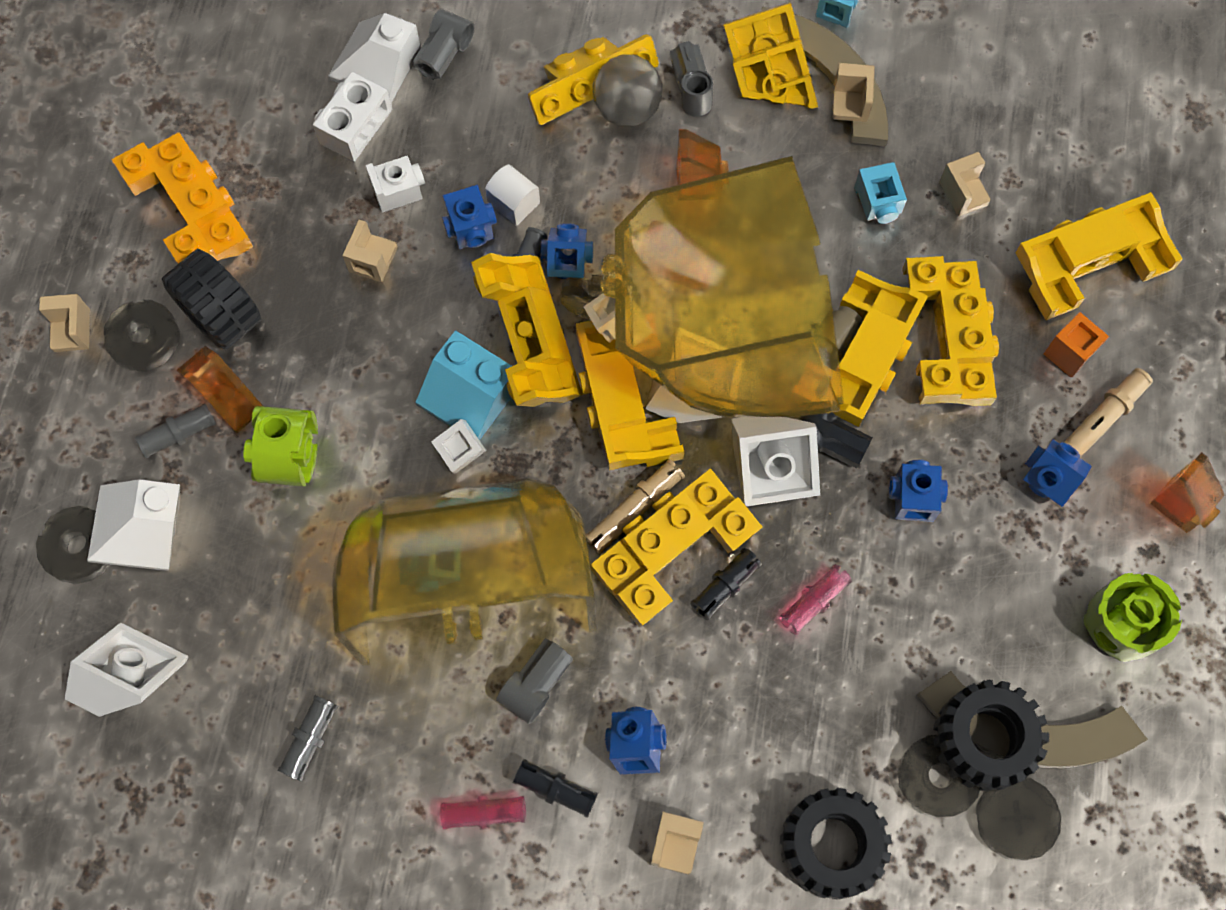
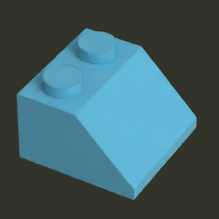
[416,330,512,440]

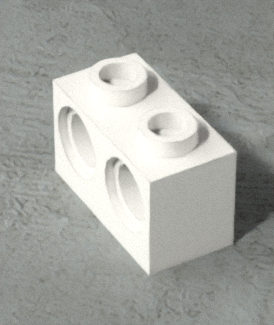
[313,72,392,162]

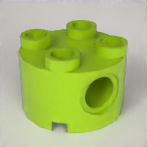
[243,406,318,487]
[1083,572,1182,662]

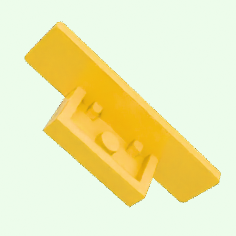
[528,34,659,125]

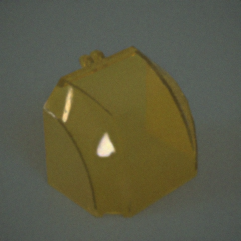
[601,156,844,418]
[332,478,597,666]

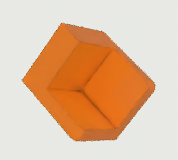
[1043,312,1109,377]

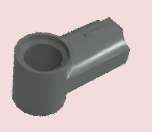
[413,9,474,80]
[670,41,713,117]
[496,638,573,724]

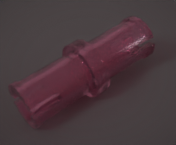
[779,564,852,635]
[440,796,527,830]

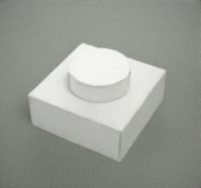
[431,419,486,473]

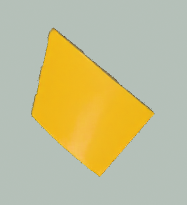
[724,2,818,109]

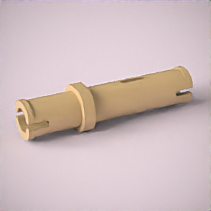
[1063,368,1153,457]
[584,459,685,554]

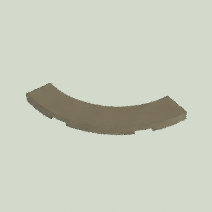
[761,6,888,147]
[917,671,1148,768]

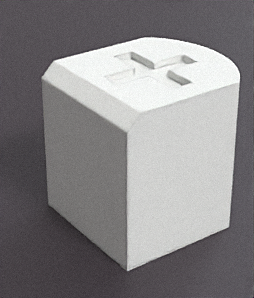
[485,165,540,226]

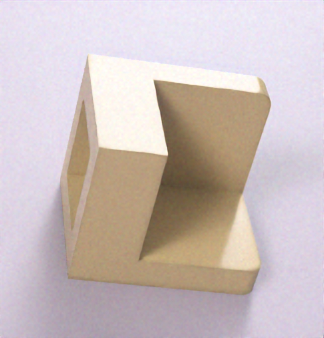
[832,63,875,122]
[939,151,991,217]
[342,220,397,283]
[39,294,90,352]
[650,812,704,874]

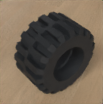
[162,248,262,350]
[933,680,1049,791]
[780,788,892,900]

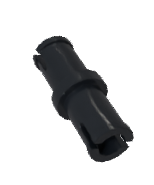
[690,548,761,620]
[513,759,598,818]

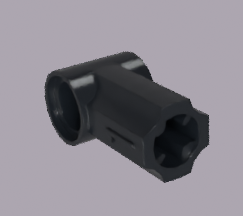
[798,403,873,468]

